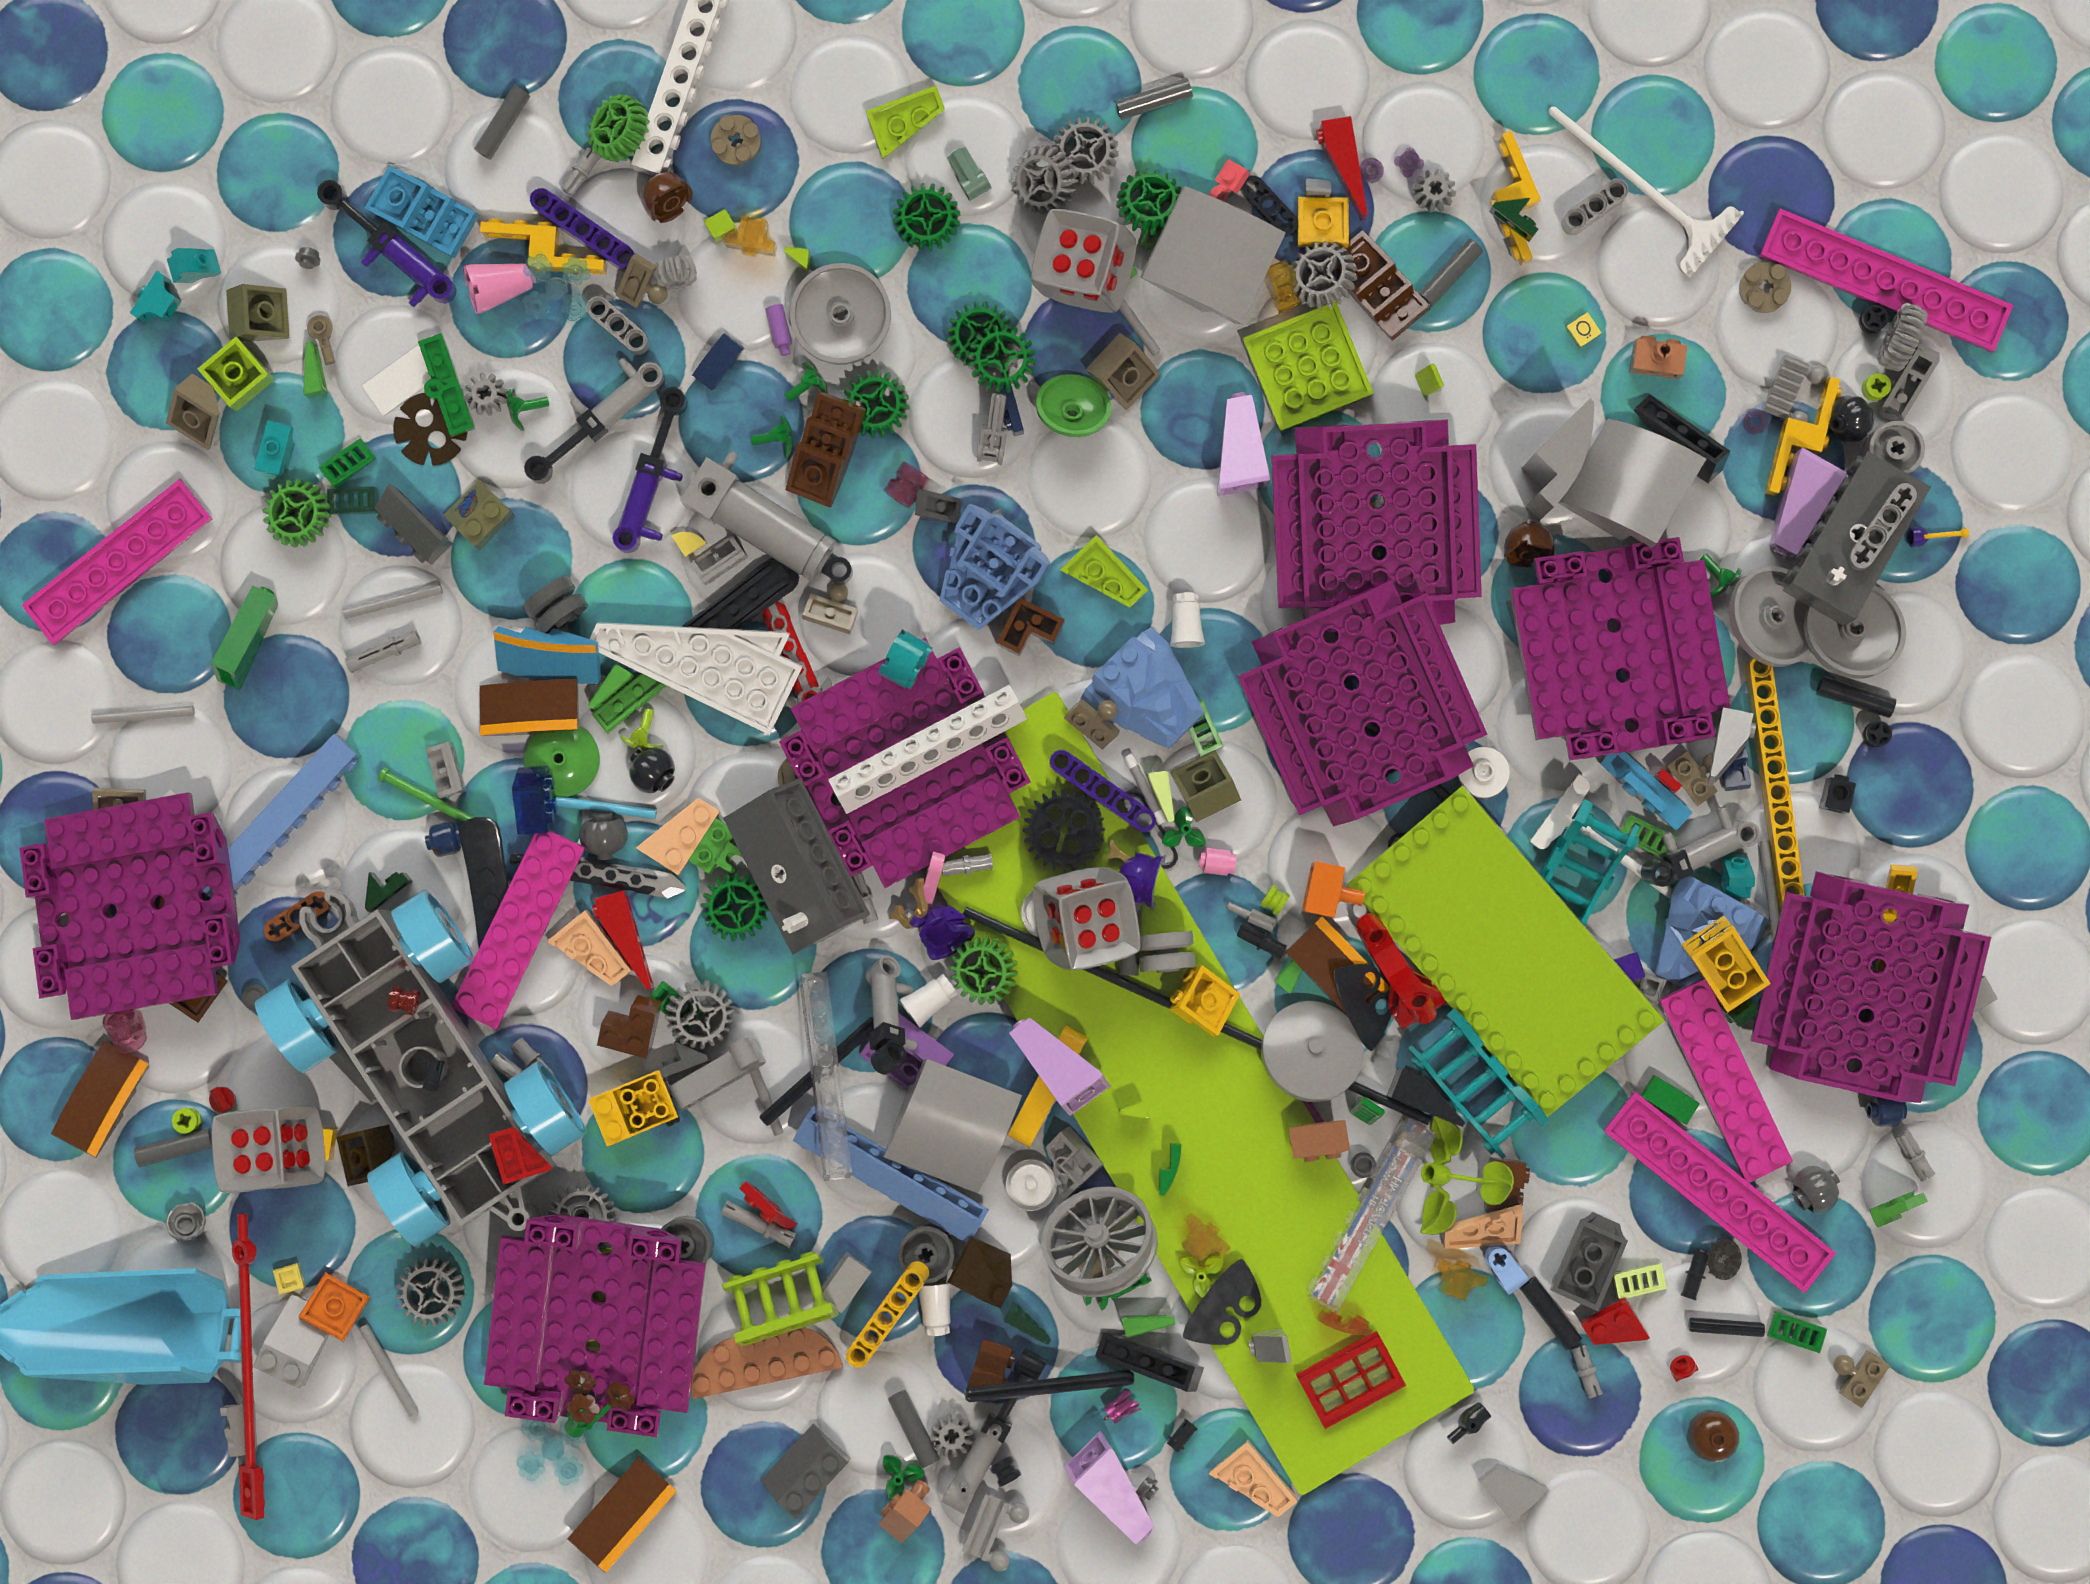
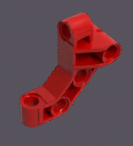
[1356,913,1446,1030]

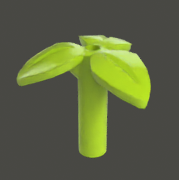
[620,709,663,751]
[1179,1256,1224,1298]

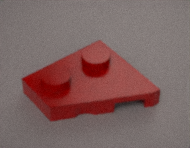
[489,1127,552,1185]
[739,1181,798,1231]
[1580,1297,1650,1345]

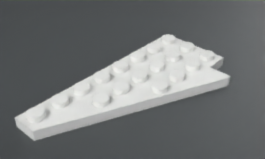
[590,622,803,735]

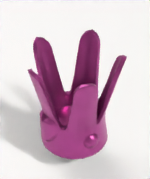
[1103,1388,1141,1424]

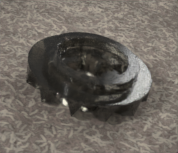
[1705,1239,1742,1280]

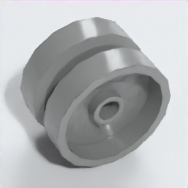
[1861,421,1925,474]
[1139,931,1196,973]

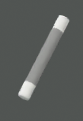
[1124,754,1167,825]

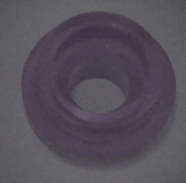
[1360,158,1384,184]
[1742,409,1768,435]

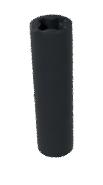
[1816,676,1896,718]
[1519,1276,1582,1350]

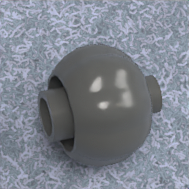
[579,813,628,860]
[1792,1166,1840,1213]

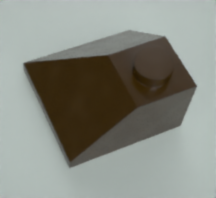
[336,1124,395,1186]
[948,1236,1012,1309]

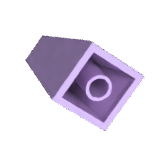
[1217,392,1270,496]
[1769,447,1847,559]
[1009,1018,1111,1116]
[1064,1431,1154,1544]

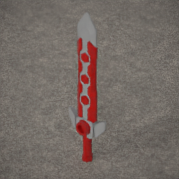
[762,598,833,708]

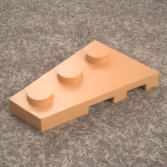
[636,798,720,875]
[546,910,633,986]
[1443,1204,1523,1249]
[1209,1440,1298,1517]

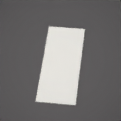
[362,334,455,416]

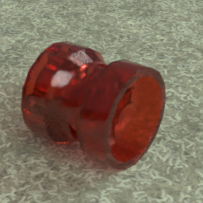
[387,985,420,1016]

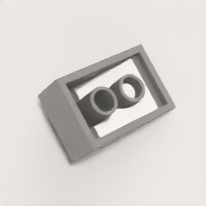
[253,1294,329,1389]

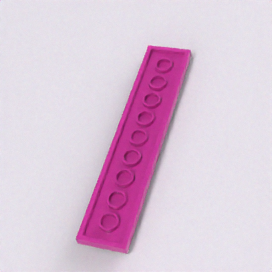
[1759,209,2013,353]
[1603,1091,1836,1293]

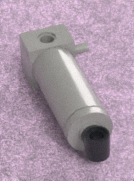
[680,451,853,585]

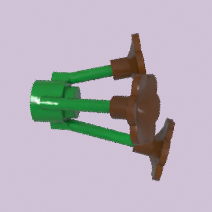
[564,1370,635,1437]

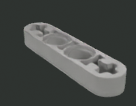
[1848,483,1917,571]

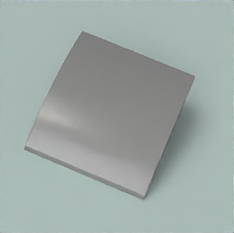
[1140,186,1286,324]
[1522,398,1594,521]
[1558,419,1706,548]
[883,1059,1022,1193]

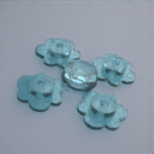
[522,254,591,321]
[516,1419,589,1486]

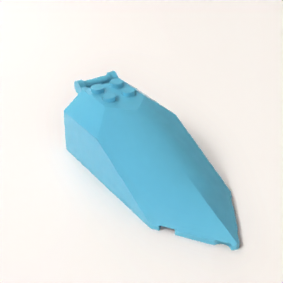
[0,1268,242,1385]

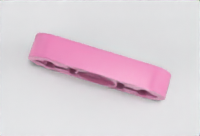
[923,852,945,910]

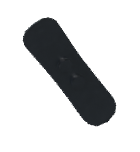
[681,558,800,630]
[459,817,509,948]

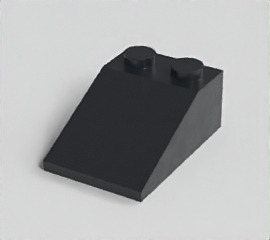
[1386,1065,1465,1127]

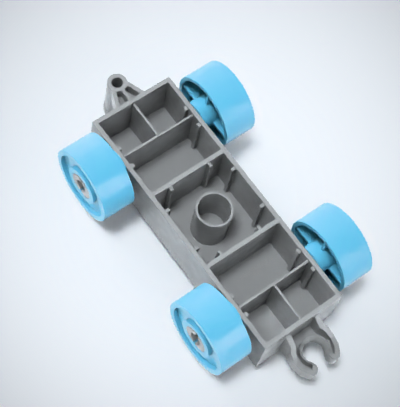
[255,889,587,1247]

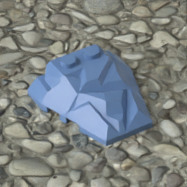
[939,504,1050,630]
[1080,627,1205,749]
[1655,876,1770,988]

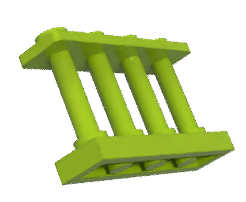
[722,1252,839,1347]

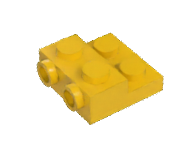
[1169,965,1240,1037]

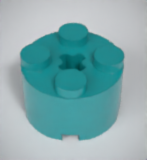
[878,629,933,690]

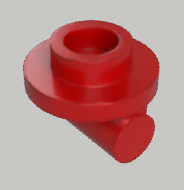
[209,1086,235,1113]
[1670,1355,1699,1382]

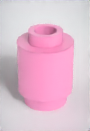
[1198,848,1236,876]

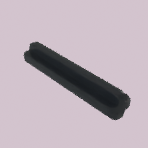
[1688,1318,1765,1337]

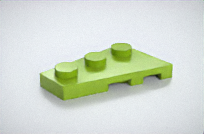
[866,85,945,159]
[1060,535,1149,608]

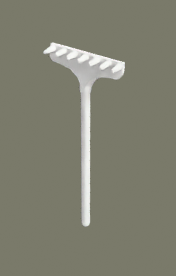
[1548,107,1744,278]
[1529,774,1673,898]

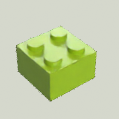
[197,337,275,412]

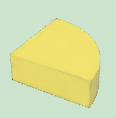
[672,532,707,557]

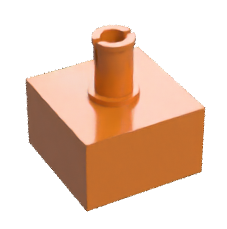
[1301,861,1365,919]

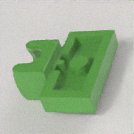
[688,818,743,875]
[1869,1191,1928,1227]

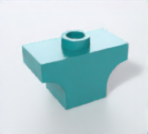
[167,248,221,283]
[130,270,182,323]
[254,420,295,477]
[1720,853,1756,898]

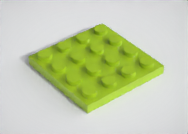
[1242,301,1374,432]

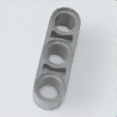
[1561,179,1629,235]
[586,296,650,356]

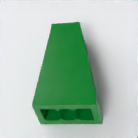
[211,585,278,690]

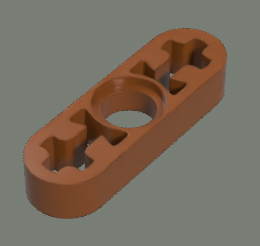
[264,891,331,942]

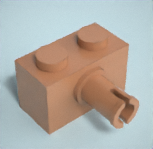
[1629,336,1688,379]
[1289,1120,1350,1162]
[878,1480,931,1543]

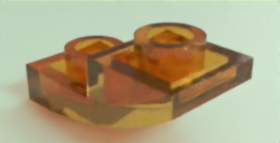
[1317,1309,1372,1335]

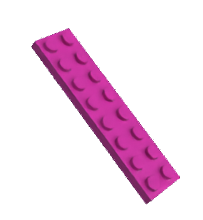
[21,479,213,645]
[452,825,586,1030]
[1658,978,1793,1183]

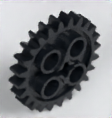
[1023,789,1105,871]

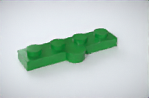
[418,333,475,437]

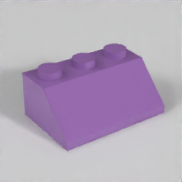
[860,1013,954,1090]

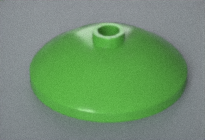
[1036,374,1111,437]
[524,726,600,797]

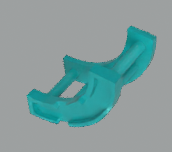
[1539,799,1639,929]
[1408,1009,1549,1160]

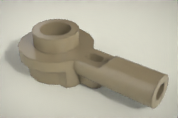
[307,315,335,365]

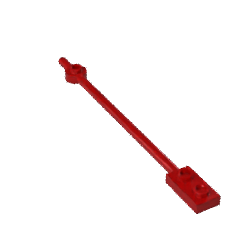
[232,1213,265,1520]

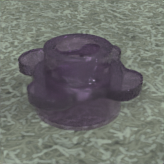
[1394,147,1424,178]

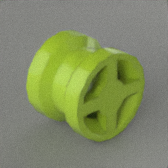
[1861,373,1891,401]
[1260,884,1290,916]
[172,1107,202,1133]

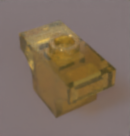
[724,215,777,257]
[1265,259,1302,314]
[1181,1212,1231,1262]
[1434,1257,1488,1301]

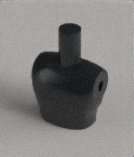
[1447,1402,1491,1444]

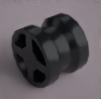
[1859,305,1888,334]
[1862,721,1892,748]
[990,1456,1022,1487]

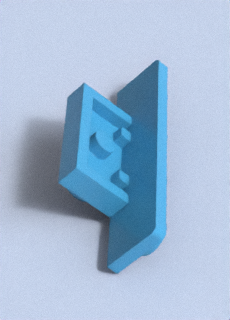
[1600,752,1692,831]

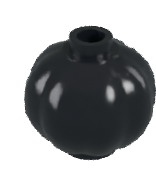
[1828,395,1874,442]
[629,747,675,793]

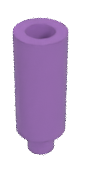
[765,304,793,356]

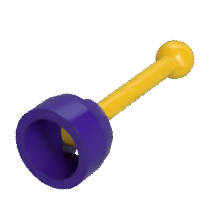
[1907,527,1970,547]

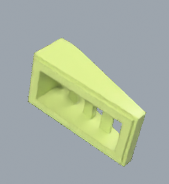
[1147,771,1175,823]
[1612,1263,1667,1300]

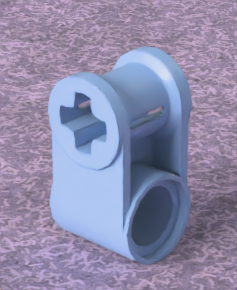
[1484,1246,1529,1296]

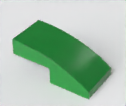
[1640,1075,1700,1125]
[1159,1143,1182,1196]

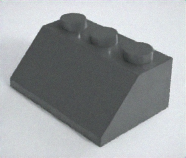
[374,483,453,565]
[761,1424,850,1520]

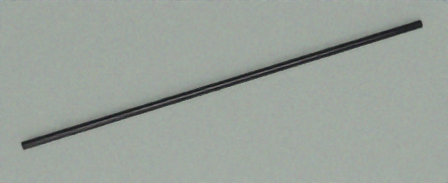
[963,906,1432,1125]

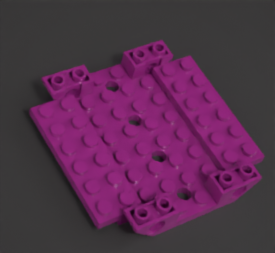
[1271,419,1482,632]
[1509,537,1731,760]
[1237,579,1488,827]
[779,637,1031,889]
[19,792,240,1020]
[1751,871,1992,1103]
[484,1214,707,1437]

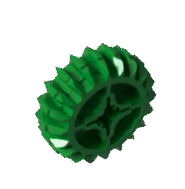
[1116,168,1182,236]
[893,183,961,252]
[947,301,1013,370]
[968,324,1036,393]
[843,370,910,439]
[701,873,770,942]

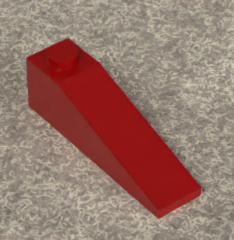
[1316,116,1368,221]
[592,890,654,990]

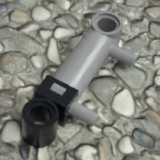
[1641,807,1760,887]
[866,955,917,1075]

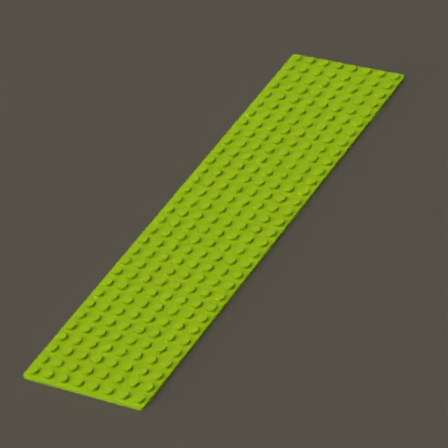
[926,692,1474,1495]

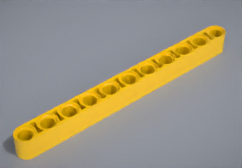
[1745,658,1805,915]

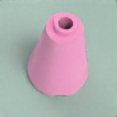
[463,264,536,314]

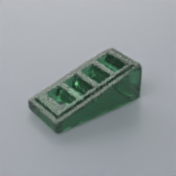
[327,486,379,515]
[1004,1301,1051,1345]

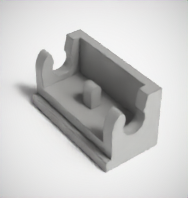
[690,535,747,586]
[425,741,466,799]
[821,1251,872,1313]

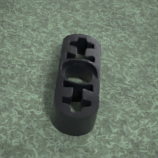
[1241,175,1298,237]

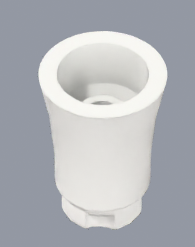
[1170,592,1205,648]
[899,974,957,1028]
[918,1279,951,1336]

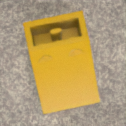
[588,1070,678,1147]

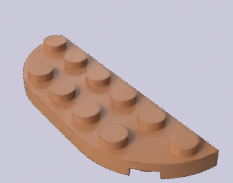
[691,1327,843,1399]

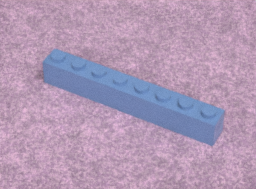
[203,734,361,898]
[793,1107,989,1243]

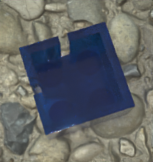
[512,766,557,835]

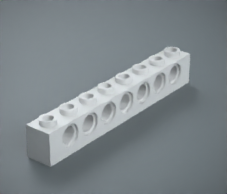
[631,0,729,176]
[828,684,1027,814]

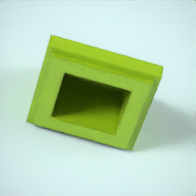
[704,209,738,243]
[784,246,811,273]
[1415,363,1444,397]
[1119,1100,1150,1119]

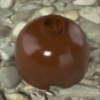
[641,172,693,223]
[1504,521,1555,568]
[1687,1410,1739,1462]

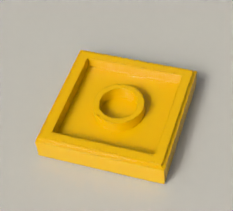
[1298,197,1349,248]

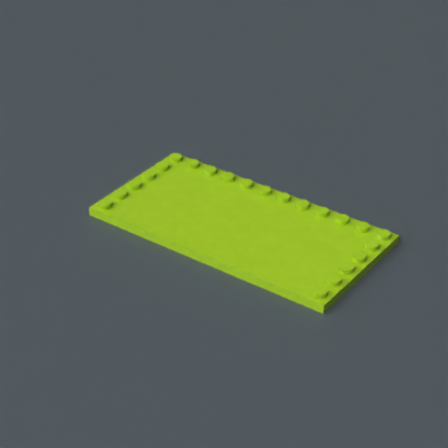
[1346,785,1665,1117]

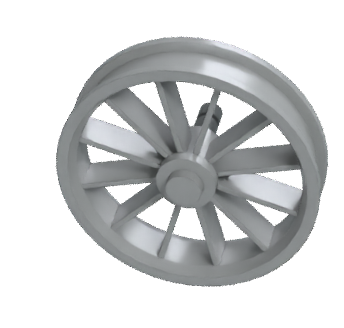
[1041,1187,1158,1297]

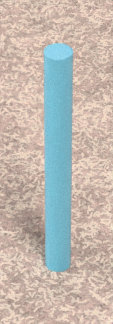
[555,796,657,819]

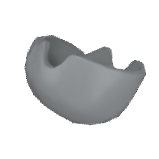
[166,1202,206,1242]

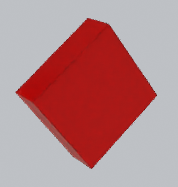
[1653,769,1682,794]

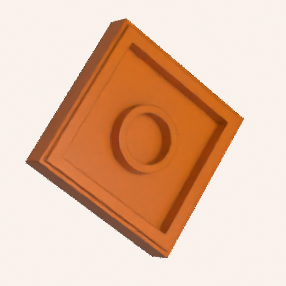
[298,1272,370,1343]

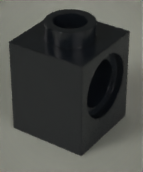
[1819,774,1856,814]

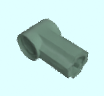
[947,147,992,201]

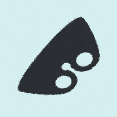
[1334,964,1392,1051]
[1183,1259,1262,1345]

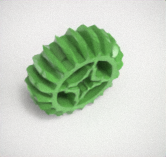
[586,94,650,163]
[262,479,332,548]
[950,936,1018,1005]

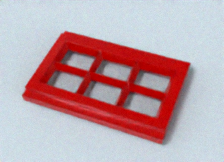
[1296,1330,1406,1429]

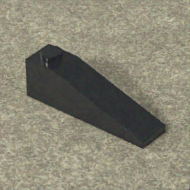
[1634,395,1730,484]
[1095,1332,1204,1392]

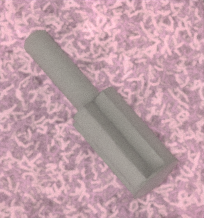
[1226,902,1277,933]

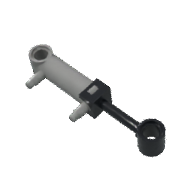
[524,358,665,484]
[941,1348,1048,1514]

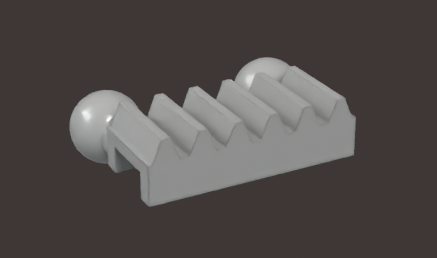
[1761,355,1828,423]
[962,1493,1029,1572]

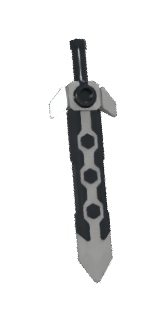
[510,851,686,898]

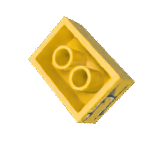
[1681,916,1770,1013]

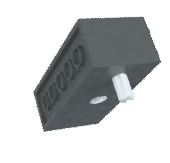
[1782,451,1931,626]
[723,778,870,955]

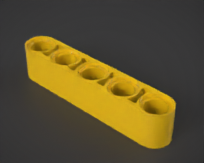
[1007,1025,1088,1148]
[846,1261,929,1368]

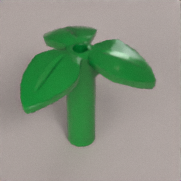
[784,362,827,402]
[507,389,549,431]
[751,415,793,459]
[1700,554,1742,596]
[1162,806,1206,847]
[882,1455,925,1500]

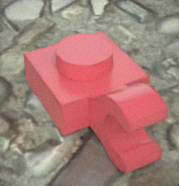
[1209,159,1250,202]

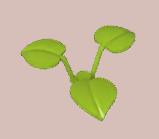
[1420,1116,1514,1235]

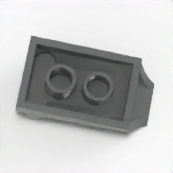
[1550,1212,1628,1311]

